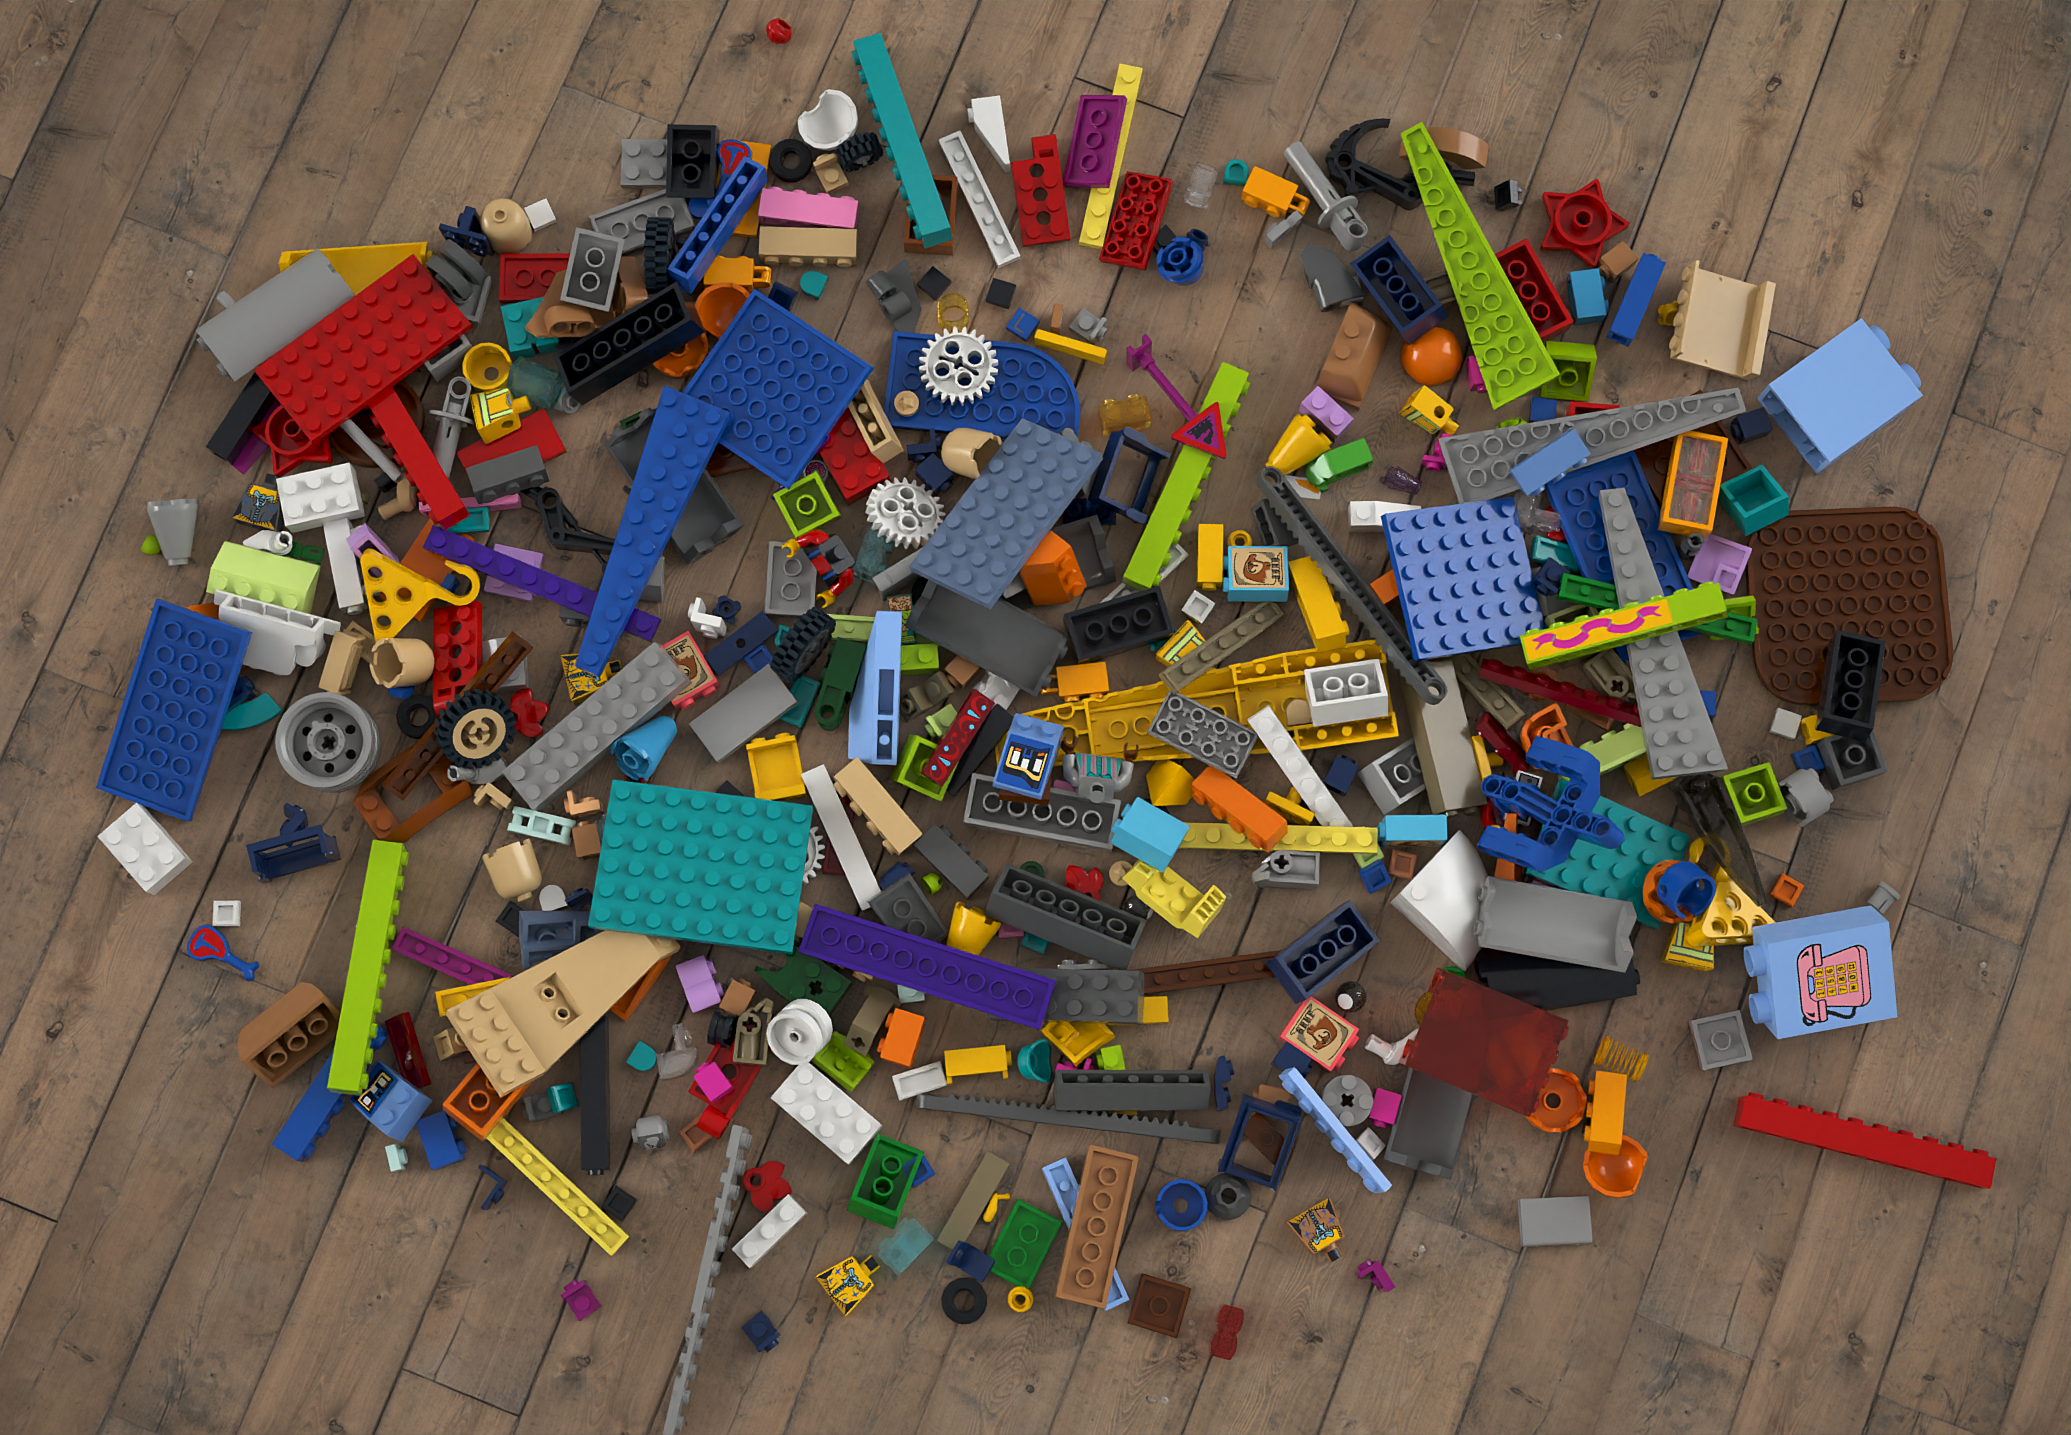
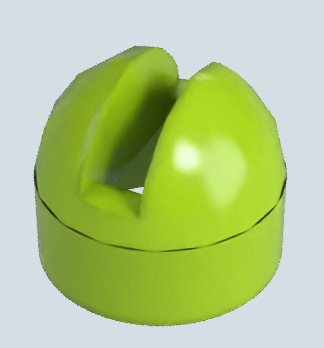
[141,534,161,555]
[921,873,943,895]

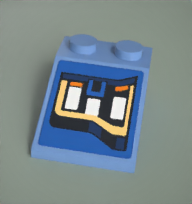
[992,713,1064,800]
[348,1059,433,1143]

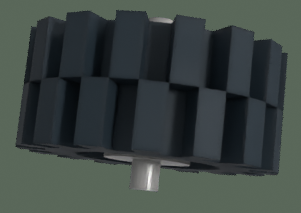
[836,132,884,171]

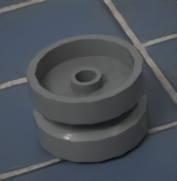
[424,239,488,301]

